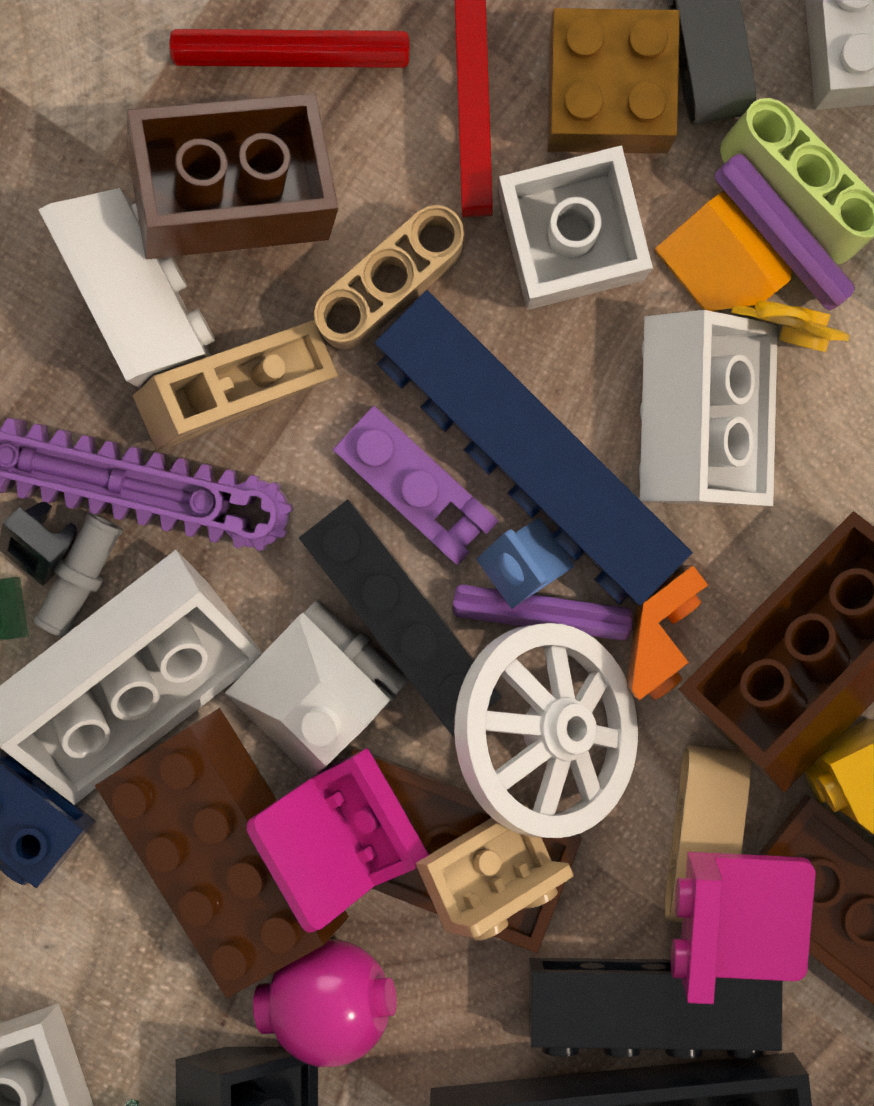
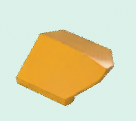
[654,190,792,312]

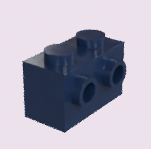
[0,748,96,888]

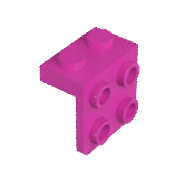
[246,748,429,933]
[671,852,816,1004]

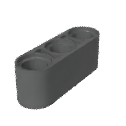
[667,0,756,125]

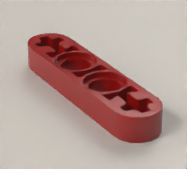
[454,0,493,217]

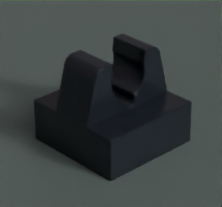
[0,502,77,586]

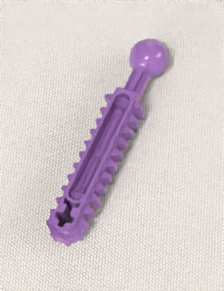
[0,418,294,551]

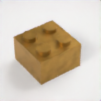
[547,8,680,154]

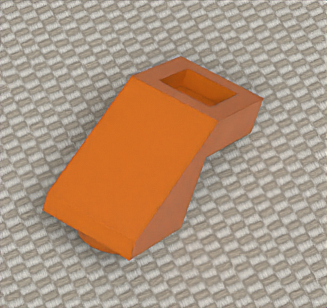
[627,565,708,701]

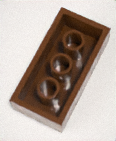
[678,511,874,793]
[95,708,349,998]

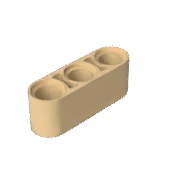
[314,205,464,350]
[665,744,751,923]

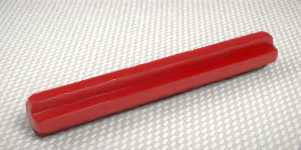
[169,29,410,68]

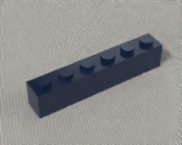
[374,290,693,606]

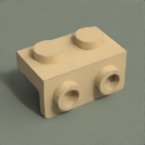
[415,804,574,940]

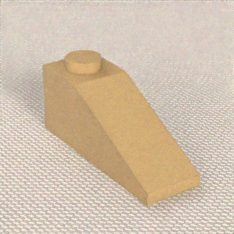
[132,320,338,452]

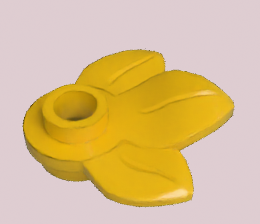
[731,301,850,352]

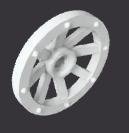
[454,623,638,838]

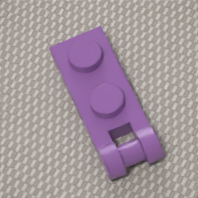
[333,406,499,566]

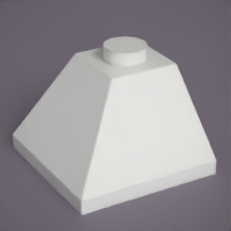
[225,613,390,778]

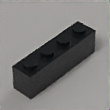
[299,499,502,736]
[529,958,783,1059]

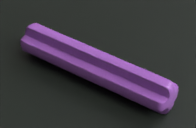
[714,153,855,310]
[452,584,633,641]

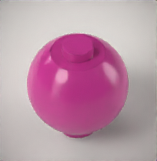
[253,939,397,1067]

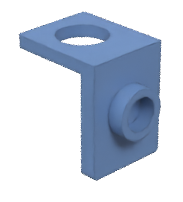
[476,518,574,609]

